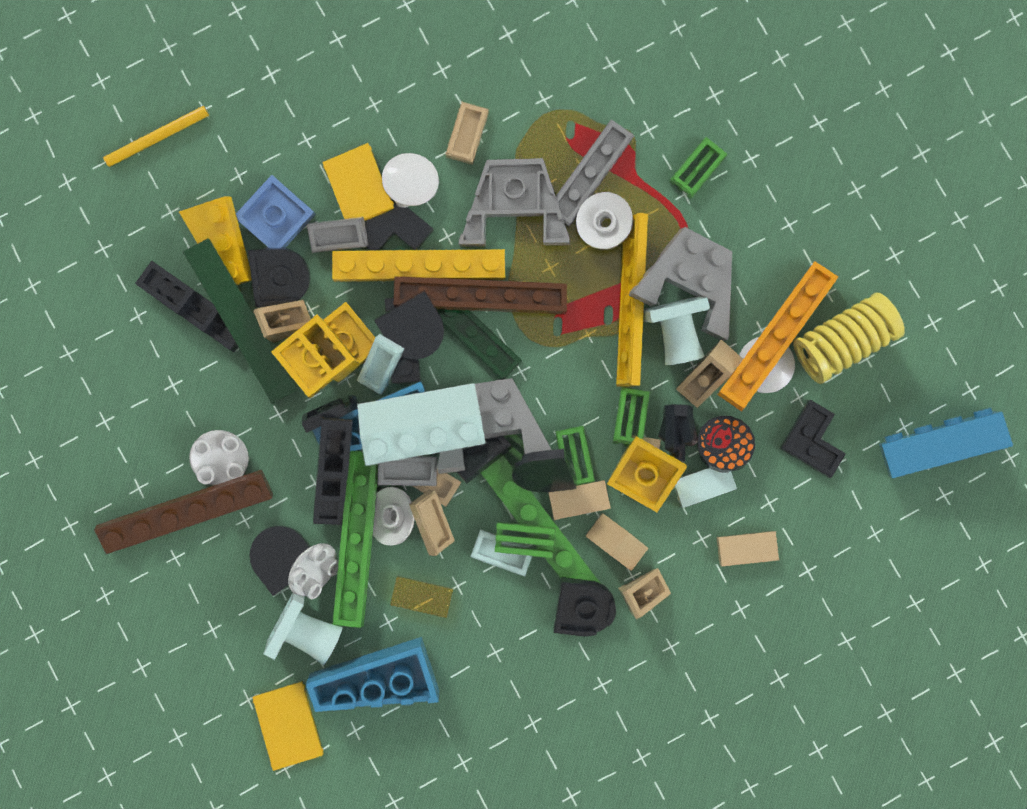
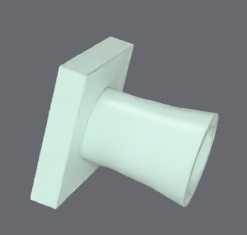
[643,297,710,365]
[264,593,342,665]

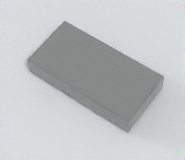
[307,217,369,253]
[378,456,438,486]

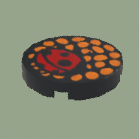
[697,416,755,473]

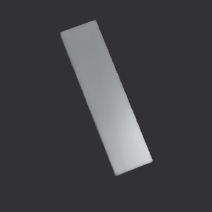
[556,119,634,228]

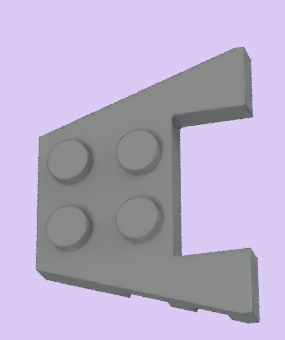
[459,158,570,247]
[629,227,732,341]
[437,378,551,474]

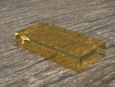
[390,576,454,618]

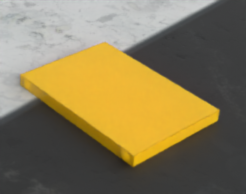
[322,143,394,221]
[252,681,324,771]

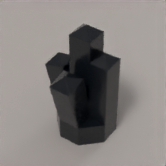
[658,404,698,463]

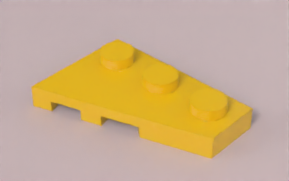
[179,196,252,285]

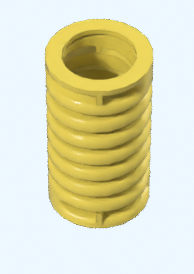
[793,292,905,384]

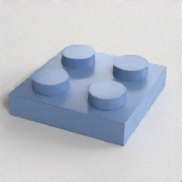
[236,175,316,248]

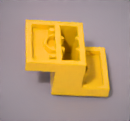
[271,302,376,398]

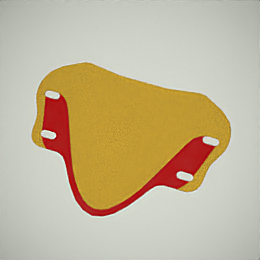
[509,109,688,347]

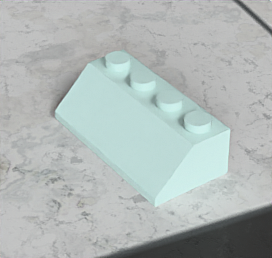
[357,383,486,466]

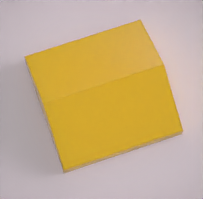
[607,436,687,513]

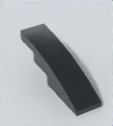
[135,261,238,353]
[313,418,353,525]

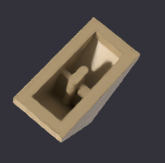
[254,300,311,343]
[585,513,648,571]
[618,568,671,619]

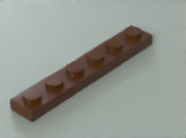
[394,276,567,314]
[94,469,273,554]

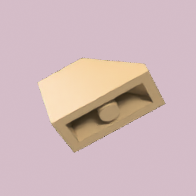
[676,340,743,408]

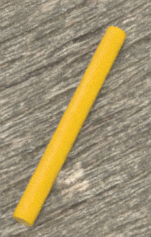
[103,105,210,167]

